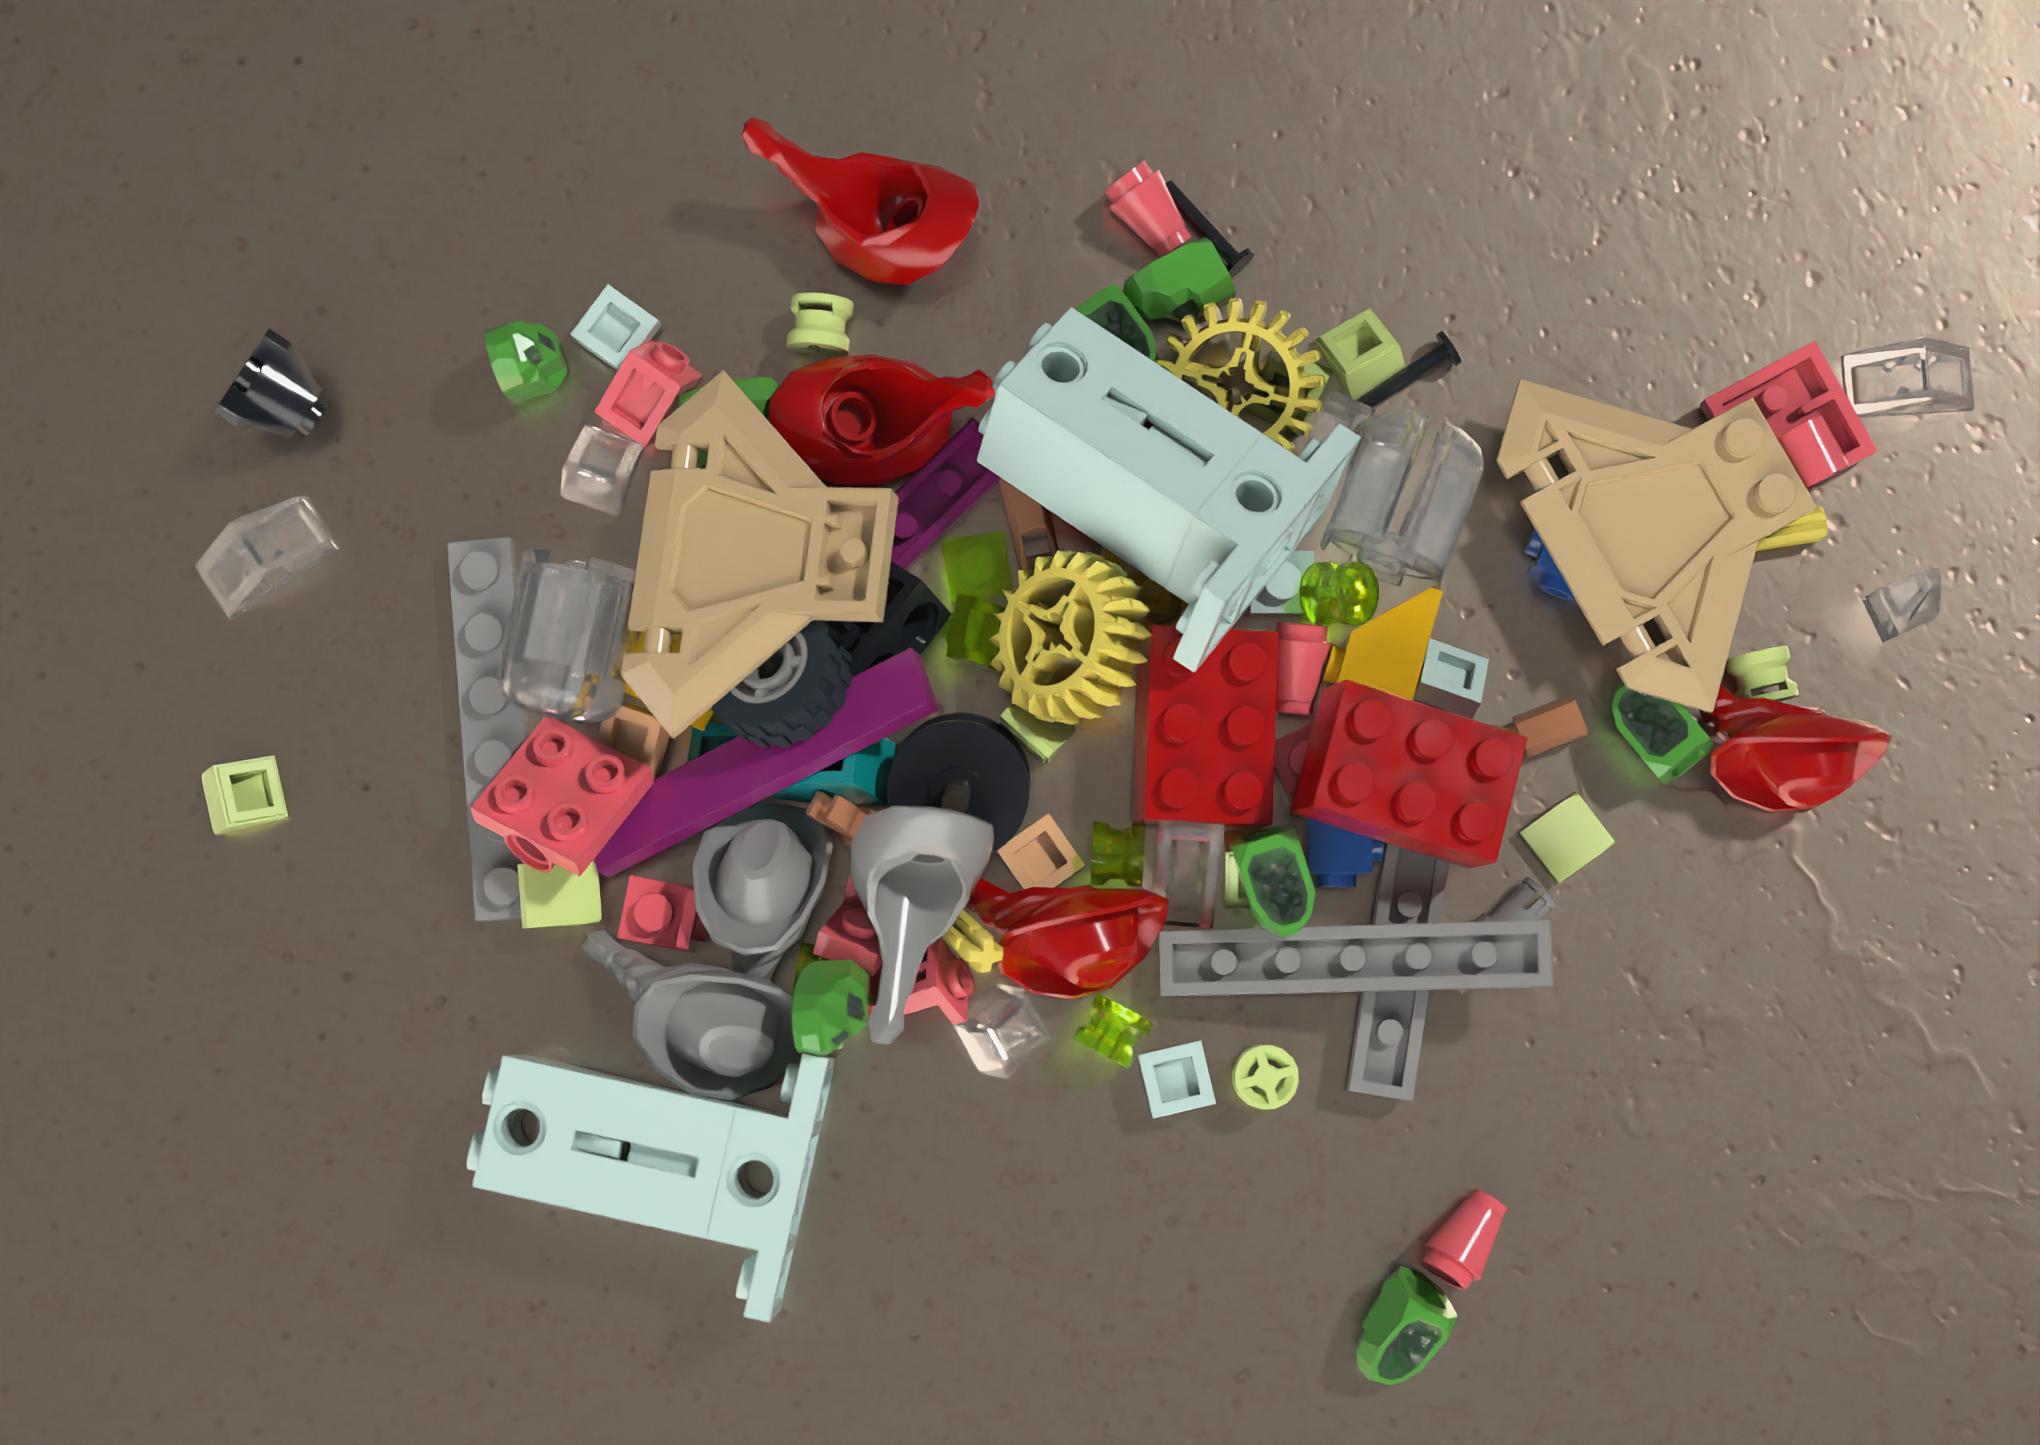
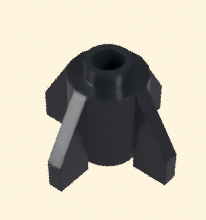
[214,329,328,439]

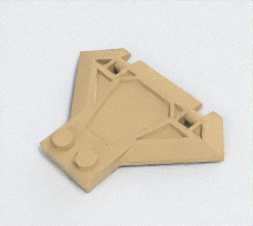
[621,370,899,739]
[1496,379,1818,713]

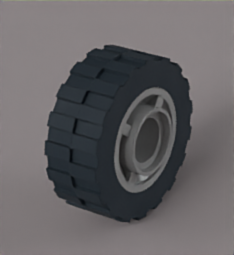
[711,620,853,748]

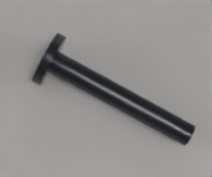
[1166,180,1255,278]
[1352,331,1462,416]

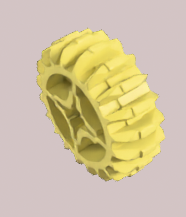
[1155,298,1325,452]
[988,550,1152,725]

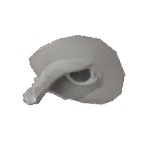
[692,803,833,982]
[851,806,994,1044]
[581,930,802,1101]

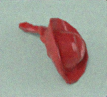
[741,117,980,285]
[769,354,996,485]
[1700,684,1892,812]
[966,877,1169,999]

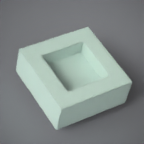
[570,284,661,371]
[1249,551,1314,617]
[1413,638,1489,719]
[1138,1040,1216,1119]

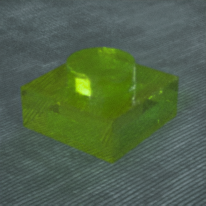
[941,530,1013,606]
[945,594,1006,671]

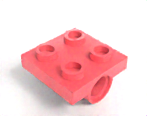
[1699,341,1878,489]
[470,715,654,877]

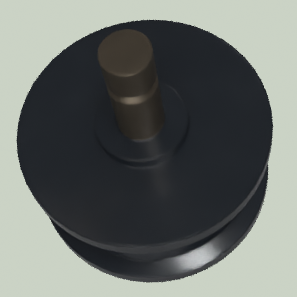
[887,712,1031,854]

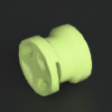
[786,292,854,357]
[1726,646,1799,702]
[1232,1045,1299,1110]

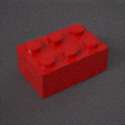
[1131,625,1279,830]
[1290,679,1528,869]

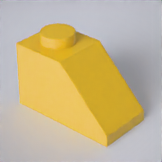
[1322,588,1443,700]

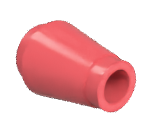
[1104,161,1192,257]
[1276,621,1333,715]
[1421,1189,1507,1291]

